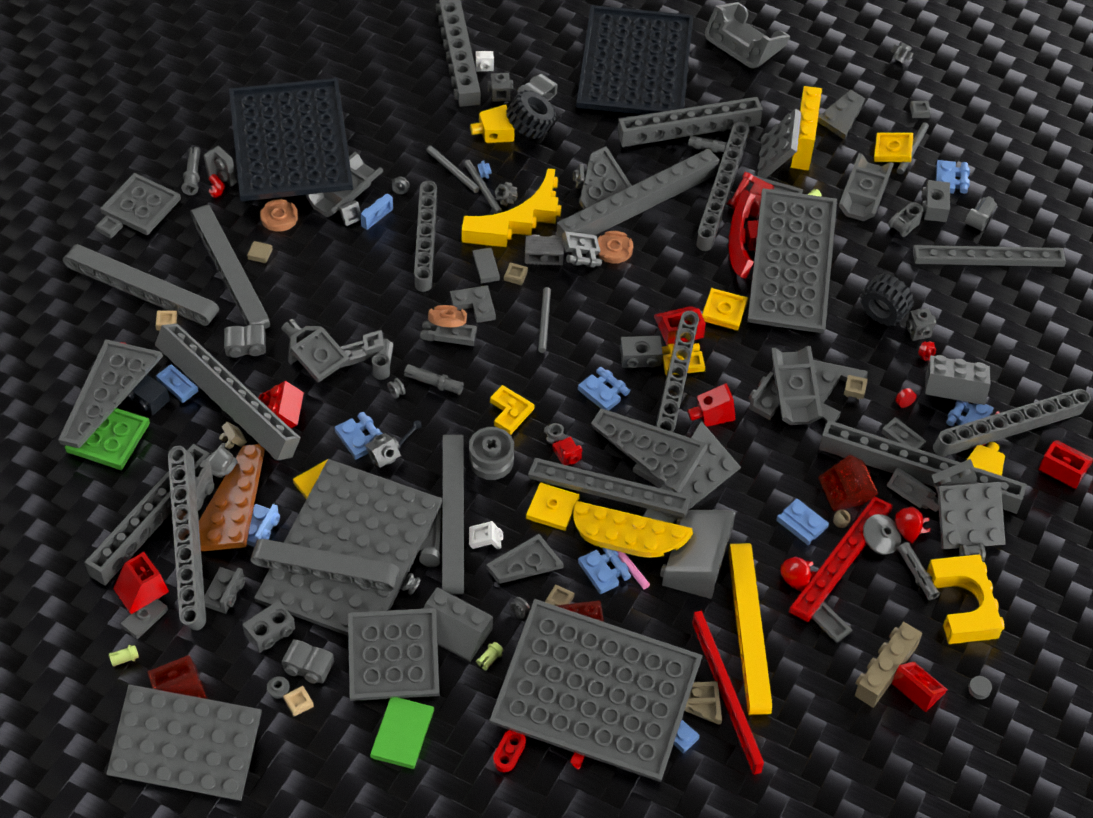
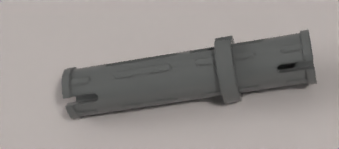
[404,364,464,395]
[897,542,940,600]

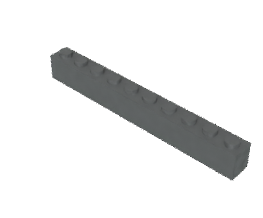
[557,148,720,237]
[155,324,300,460]
[819,420,1027,514]

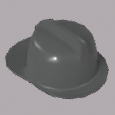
[195,443,237,478]

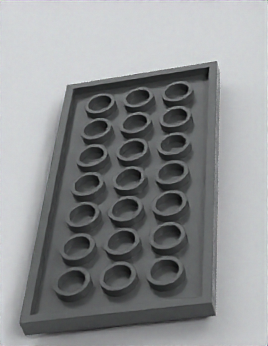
[747,188,837,333]

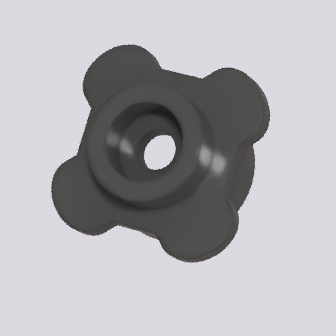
[544,423,566,443]

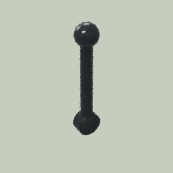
[398,420,421,450]

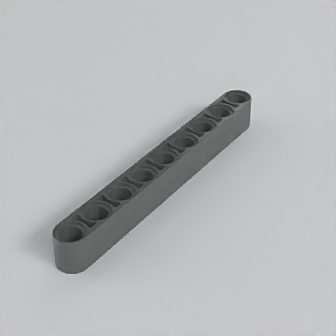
[696,122,749,251]
[190,204,270,329]
[63,244,219,326]
[933,389,1091,456]
[442,435,464,594]
[168,446,206,630]

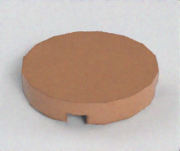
[260,199,298,231]
[598,231,633,263]
[428,305,467,327]

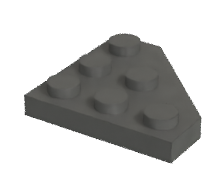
[579,147,632,210]

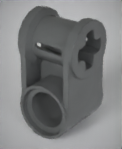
[888,203,923,237]

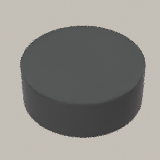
[419,548,442,567]
[968,676,992,699]

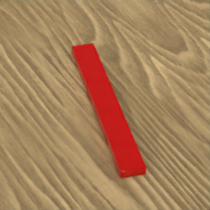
[789,496,893,622]
[692,611,764,775]

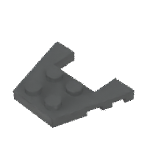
[813,360,868,425]

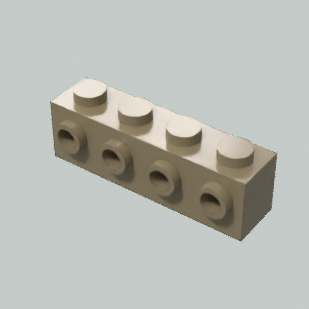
[855,622,922,708]

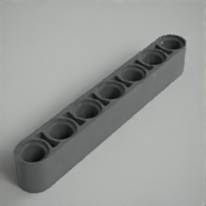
[414,181,437,292]
[656,311,699,432]
[250,539,399,591]

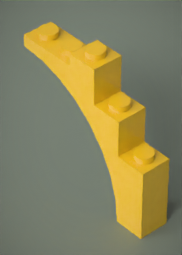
[462,169,561,247]

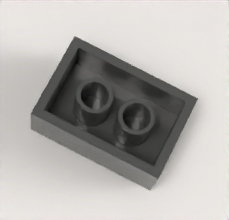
[925,355,990,405]

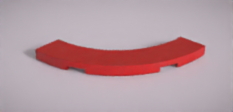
[729,189,756,279]

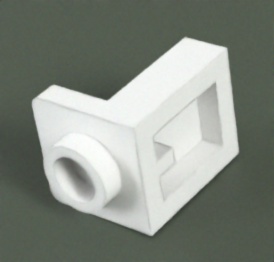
[476,51,494,71]
[469,521,503,549]

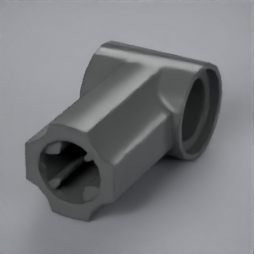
[965,196,997,231]
[372,339,394,380]

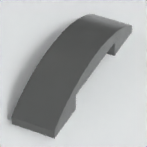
[340,330,385,367]

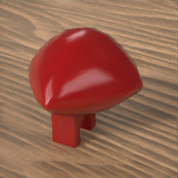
[895,507,930,543]
[780,557,816,591]

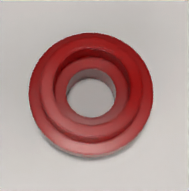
[918,341,936,361]

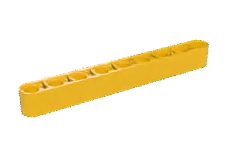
[728,543,772,715]

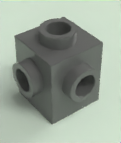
[488,73,513,102]
[906,308,936,341]
[365,433,401,468]

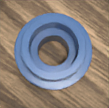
[477,160,492,179]

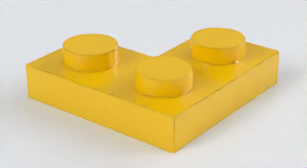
[490,385,534,435]

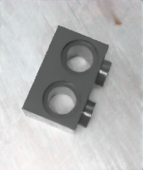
[242,600,295,653]

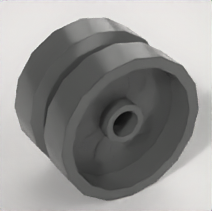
[469,427,514,480]

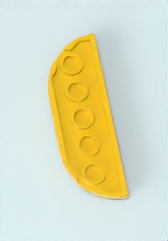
[573,501,693,558]

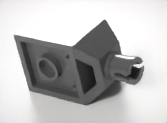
[281,319,350,383]

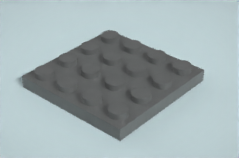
[348,608,440,701]

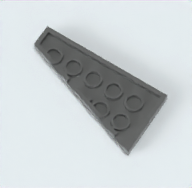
[58,339,163,448]
[591,408,707,493]
[643,421,741,523]

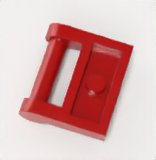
[727,172,774,220]

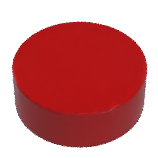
[896,388,916,408]

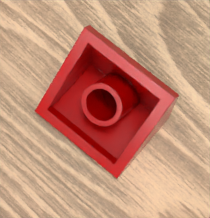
[892,662,948,712]

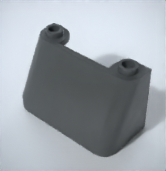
[705,2,790,68]
[660,510,736,599]

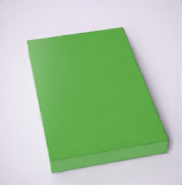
[370,697,434,769]

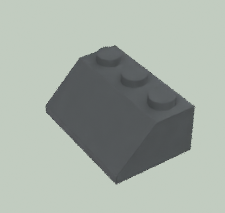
[423,587,493,662]

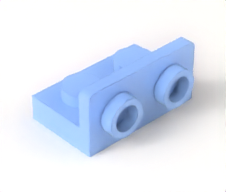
[247,504,280,547]

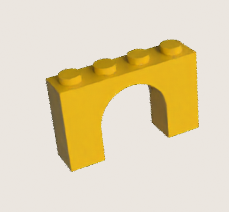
[791,86,822,170]
[927,554,1004,644]

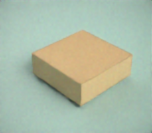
[156,311,178,330]
[283,686,314,716]

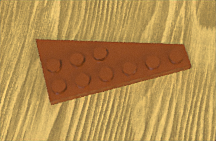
[199,444,265,551]

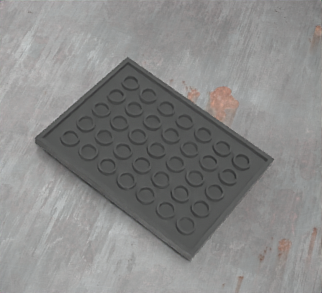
[254,459,443,636]
[489,599,702,782]

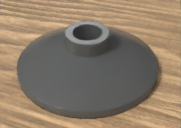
[863,514,901,555]

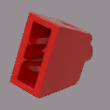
[687,383,736,427]

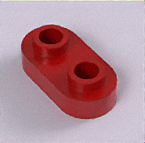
[493,730,526,772]

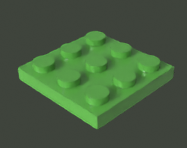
[65,408,150,470]

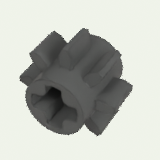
[891,42,913,63]
[495,182,518,206]

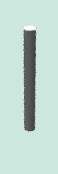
[897,122,929,174]
[427,146,480,193]
[464,160,502,214]
[538,287,551,353]

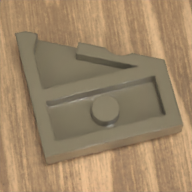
[685,681,722,724]

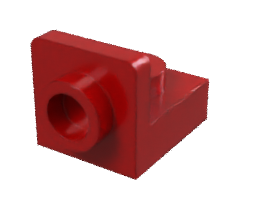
[552,437,582,465]

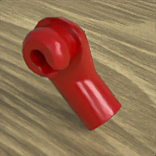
[209,174,225,197]

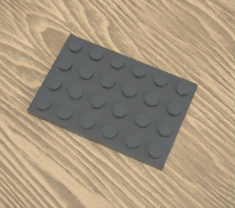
[106,685,262,801]

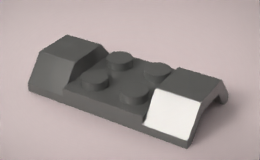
[306,152,383,217]
[839,153,894,221]
[771,346,822,425]

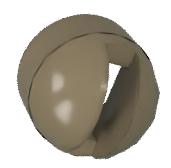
[833,509,851,528]

